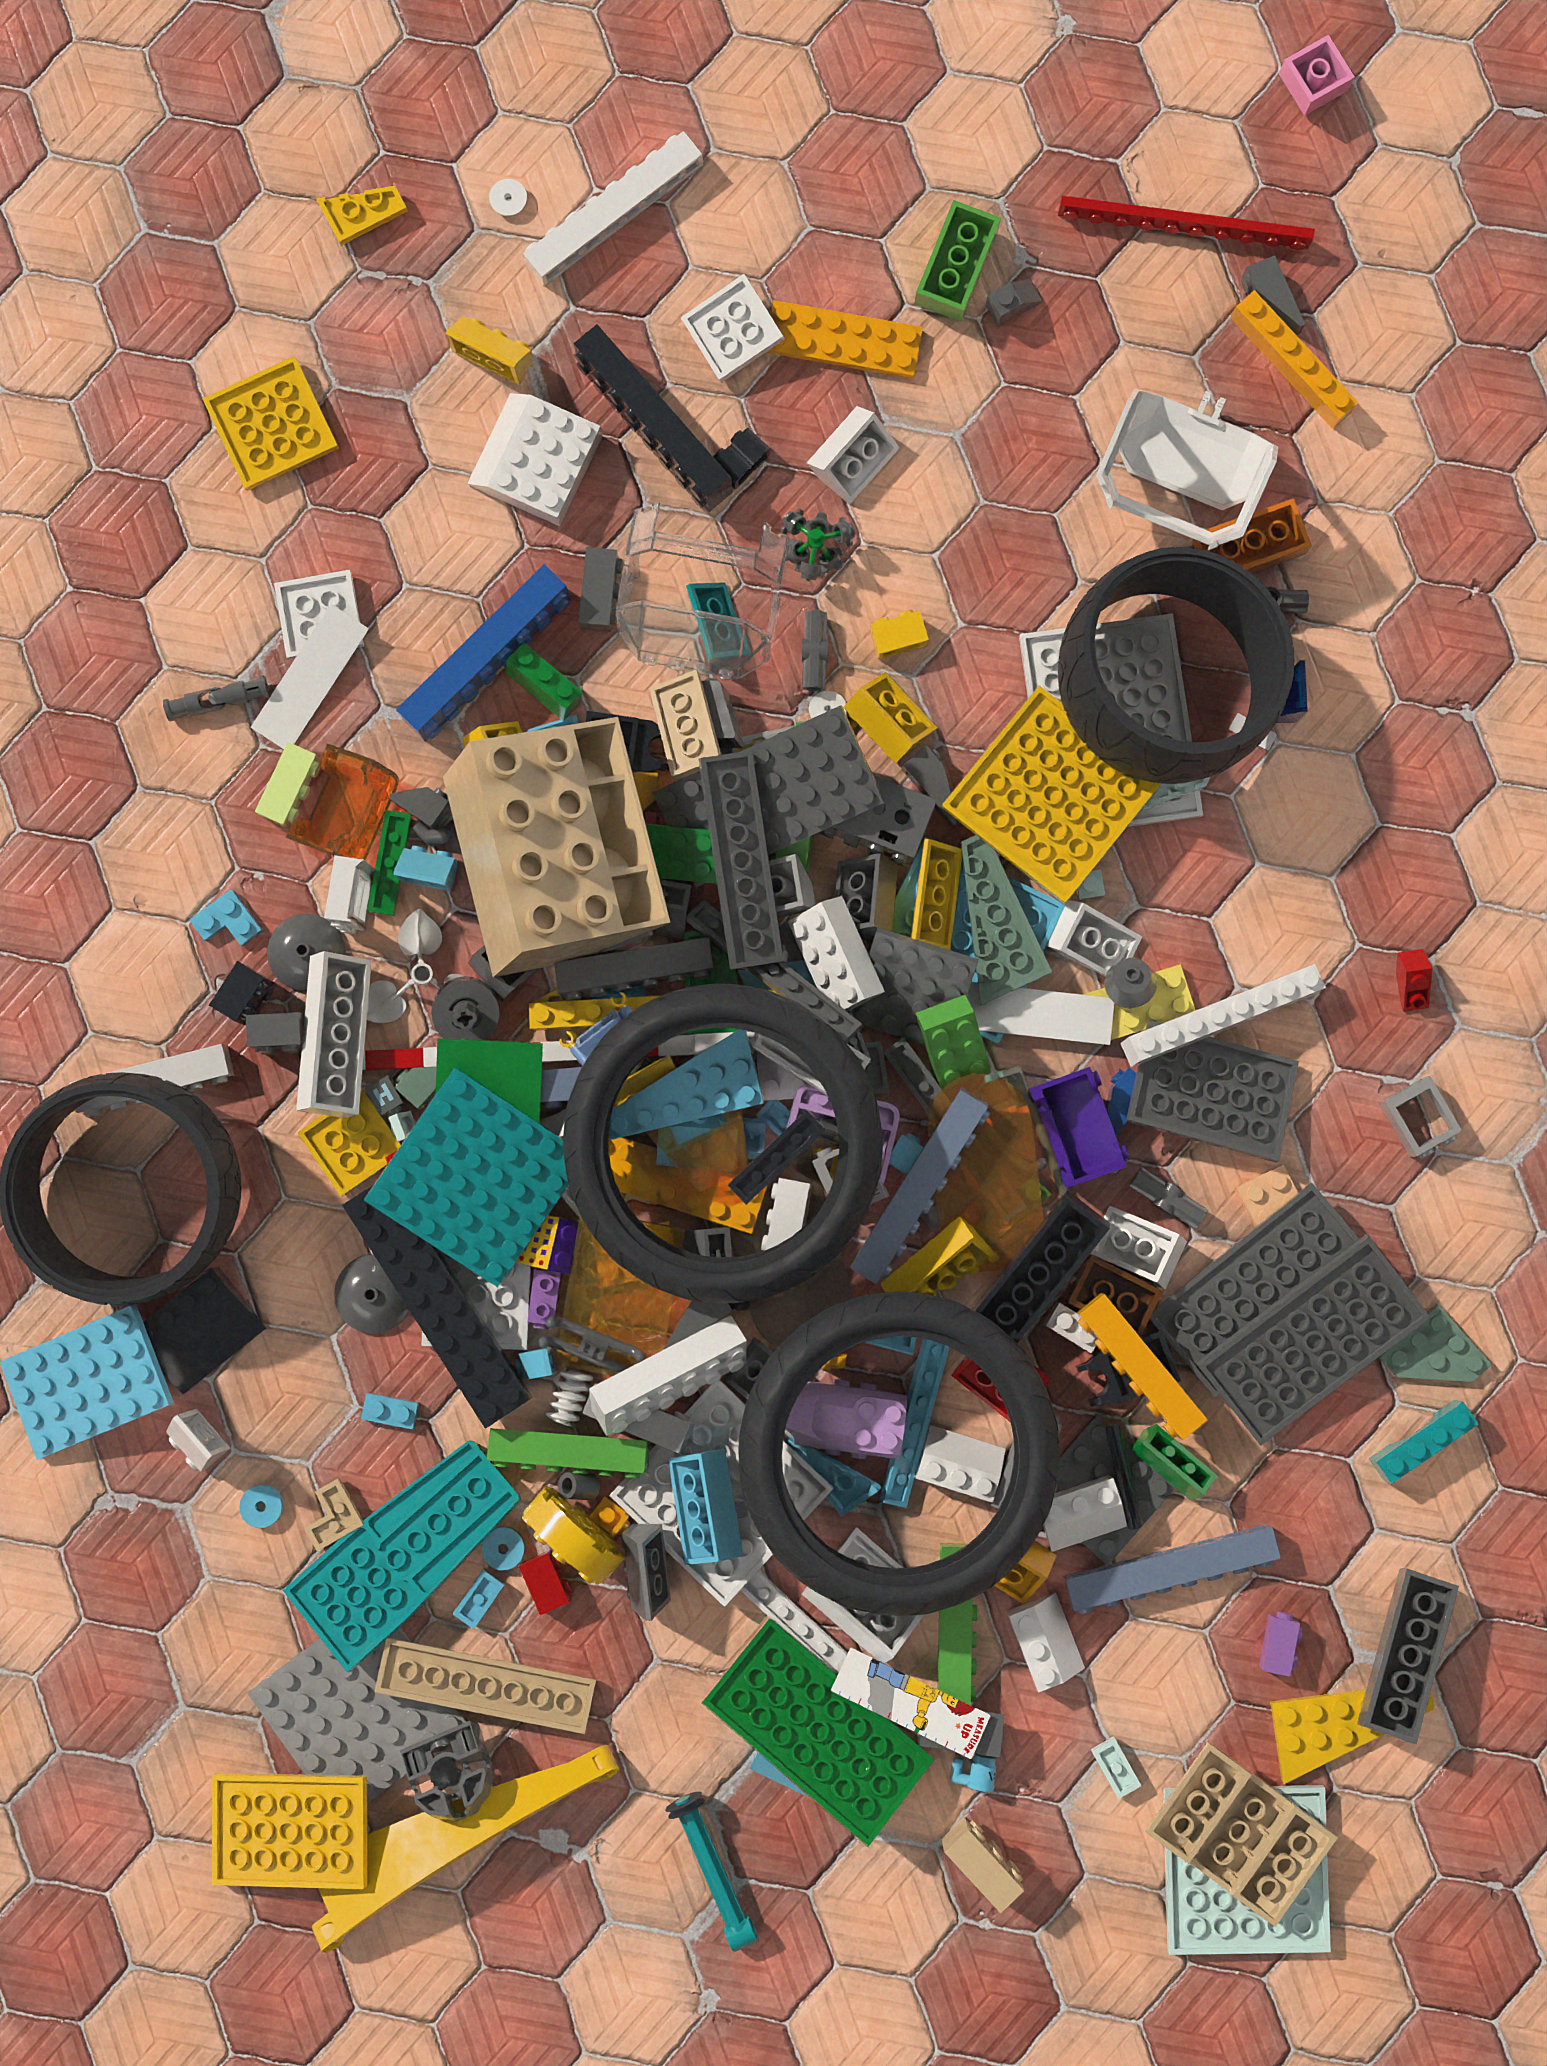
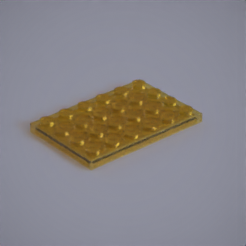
[555,1215,686,1376]

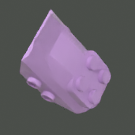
[785,1379,908,1459]

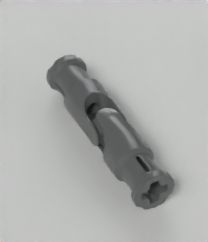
[163,675,270,722]

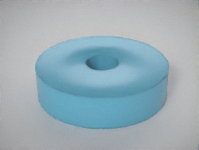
[239,1484,284,1528]
[482,1526,525,1570]

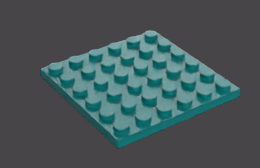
[364,1067,568,1288]

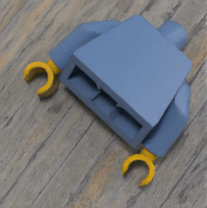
[559,992,639,1074]

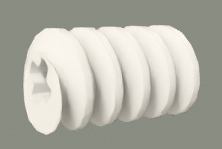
[546,1368,594,1427]

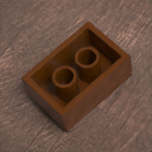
[1064,1255,1163,1337]

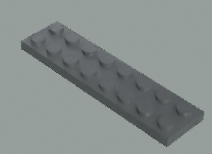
[698,751,783,969]

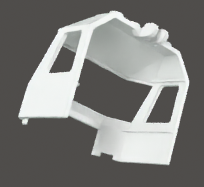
[1096,389,1278,550]

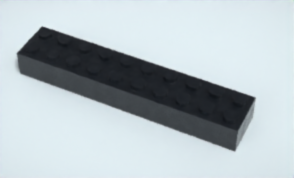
[342,1184,533,1429]

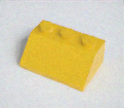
[445,316,534,385]
[843,672,938,764]

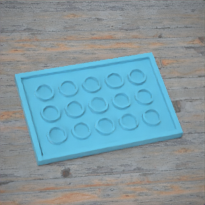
[0,1304,174,1460]

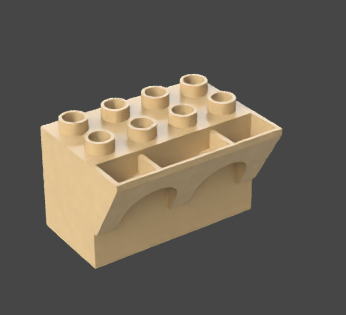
[443,717,670,977]

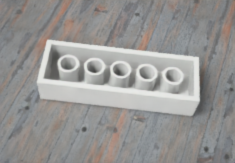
[296,951,372,1118]
[589,1315,747,1436]

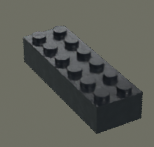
[972,1190,1110,1344]

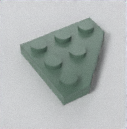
[1379,1305,1492,1382]

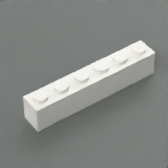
[69,1044,234,1117]

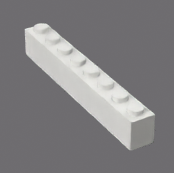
[523,131,703,286]
[1121,964,1326,1067]

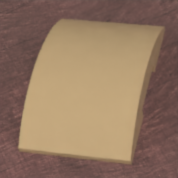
[1145,1742,1338,1927]

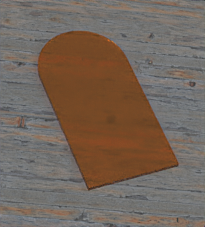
[927,1073,1044,1274]

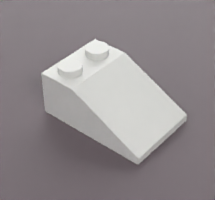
[1046,899,1142,976]
[1090,1205,1187,1289]
[166,1409,230,1472]

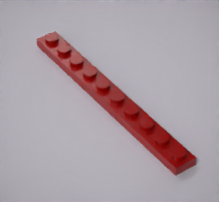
[1057,195,1315,250]

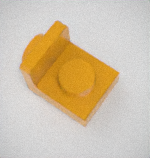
[589,1495,631,1538]

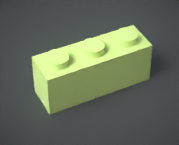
[255,742,321,828]

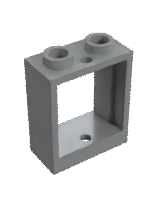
[1379,1076,1462,1159]

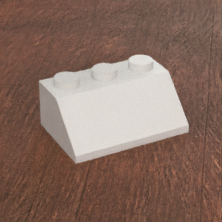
[807,406,900,504]
[915,1425,1006,1503]
[1043,1475,1127,1552]
[1006,1592,1085,1693]

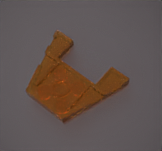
[646,1109,748,1192]

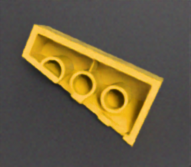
[881,1216,1000,1296]

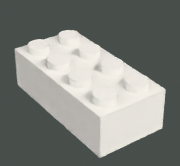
[788,896,885,1012]

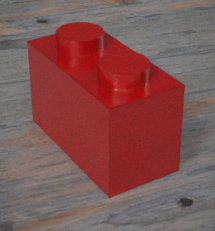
[518,1550,573,1616]

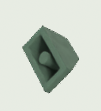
[395,1067,436,1110]

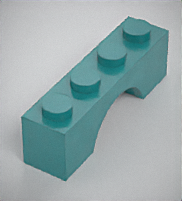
[1369,1400,1478,1484]

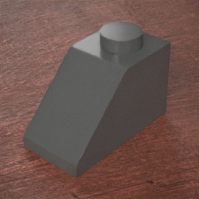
[985,280,1042,327]
[388,787,451,829]

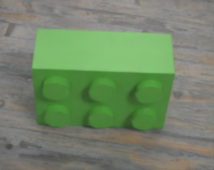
[916,995,991,1090]

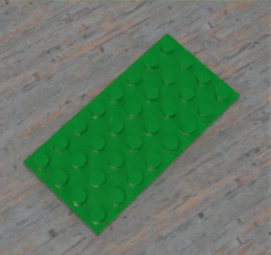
[701,1618,934,1847]

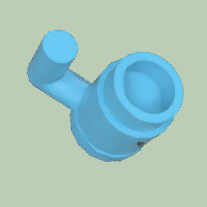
[950,1754,997,1792]

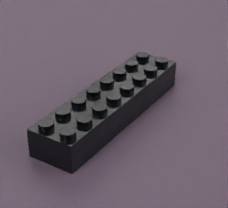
[573,324,732,512]

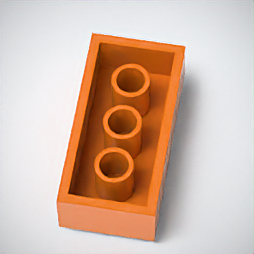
[1192,498,1312,574]

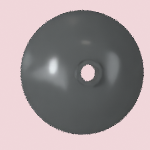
[267,914,346,991]
[334,1255,409,1333]

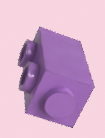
[527,1269,563,1329]
[1259,1611,1302,1677]

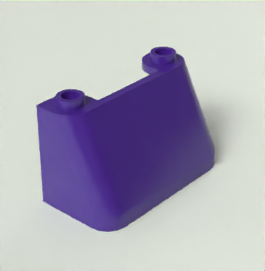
[1029,1067,1130,1188]

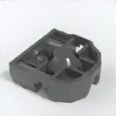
[400,1721,494,1822]

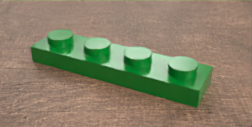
[367,810,412,916]

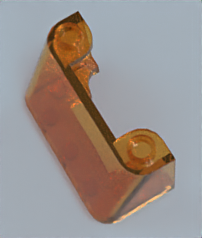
[286,743,399,860]

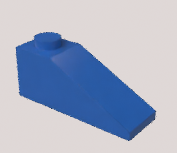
[1106,1067,1136,1135]

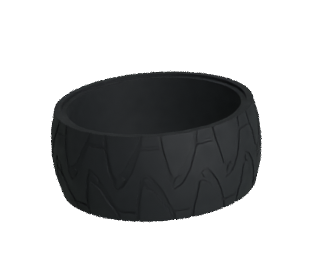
[1058,547,1295,784]
[0,1072,242,1306]

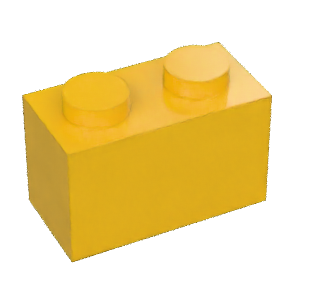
[870,610,929,660]

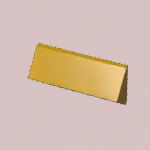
[911,839,962,950]

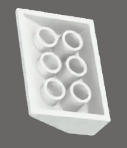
[802,1527,924,1663]

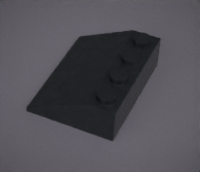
[143,1267,267,1394]

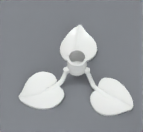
[367,909,479,1023]

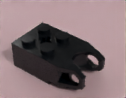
[586,711,670,773]
[1075,1329,1181,1407]

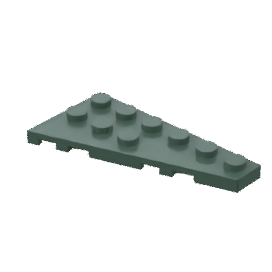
[961,835,1052,1006]

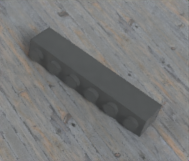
[554,937,716,1000]

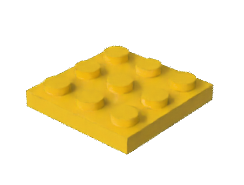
[297,1088,401,1197]

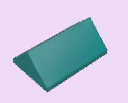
[686,582,748,667]

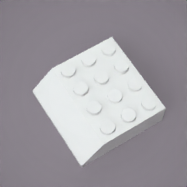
[467,393,603,526]

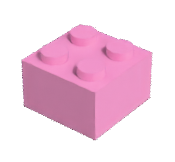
[1279,35,1355,116]

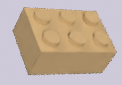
[941,1817,1024,1913]

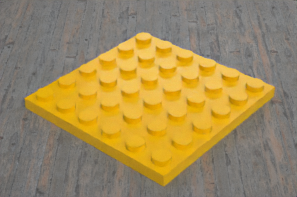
[941,685,1161,904]

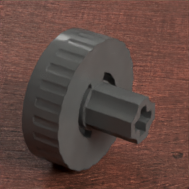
[431,976,500,1040]

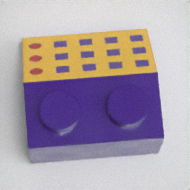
[516,1215,583,1275]

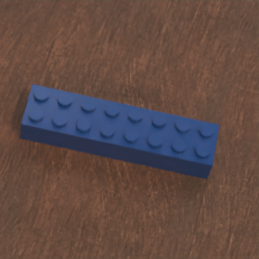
[396,564,571,742]

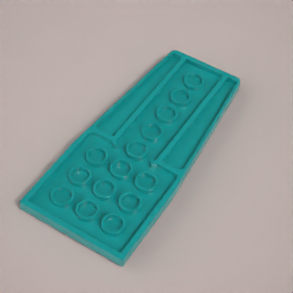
[283,1440,521,1673]

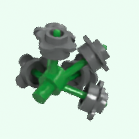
[781,509,855,581]

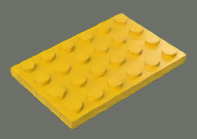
[212,1773,367,1889]

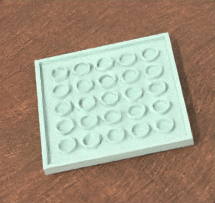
[1163,1785,1331,1955]

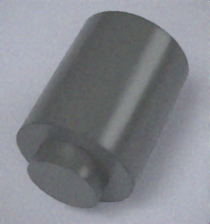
[558,1472,600,1501]

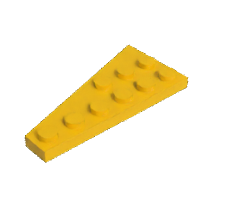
[1270,1689,1434,1784]

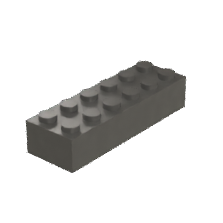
[1357,1568,1459,1744]

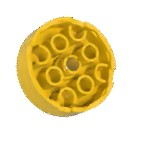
[522,1486,625,1584]

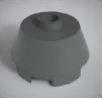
[1104,958,1157,1009]

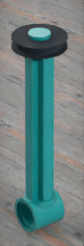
[665,1792,759,1952]

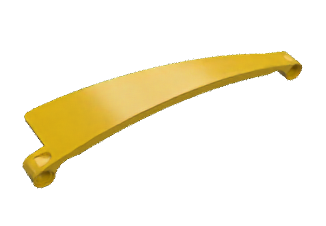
[312,1745,620,1953]

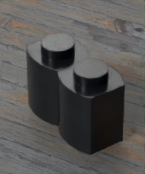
[713,428,770,489]

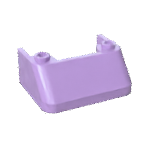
[784,1084,900,1184]

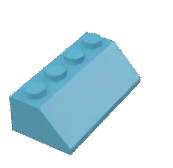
[668,1449,743,1565]

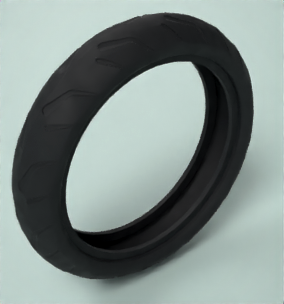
[563,984,883,1303]
[738,1291,1060,1616]

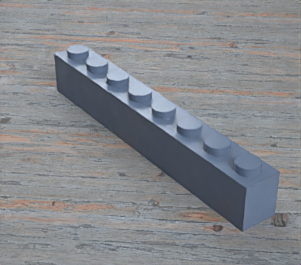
[849,1087,990,1284]
[1063,1524,1281,1614]

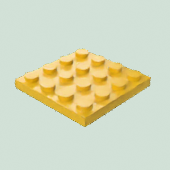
[202,356,339,491]

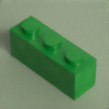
[505,643,583,721]
[1130,1424,1218,1501]

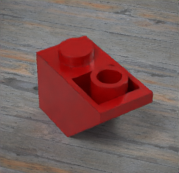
[1396,949,1433,1012]

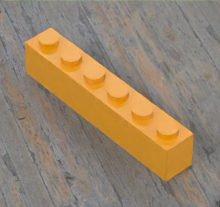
[1230,290,1359,429]
[1076,1293,1208,1440]

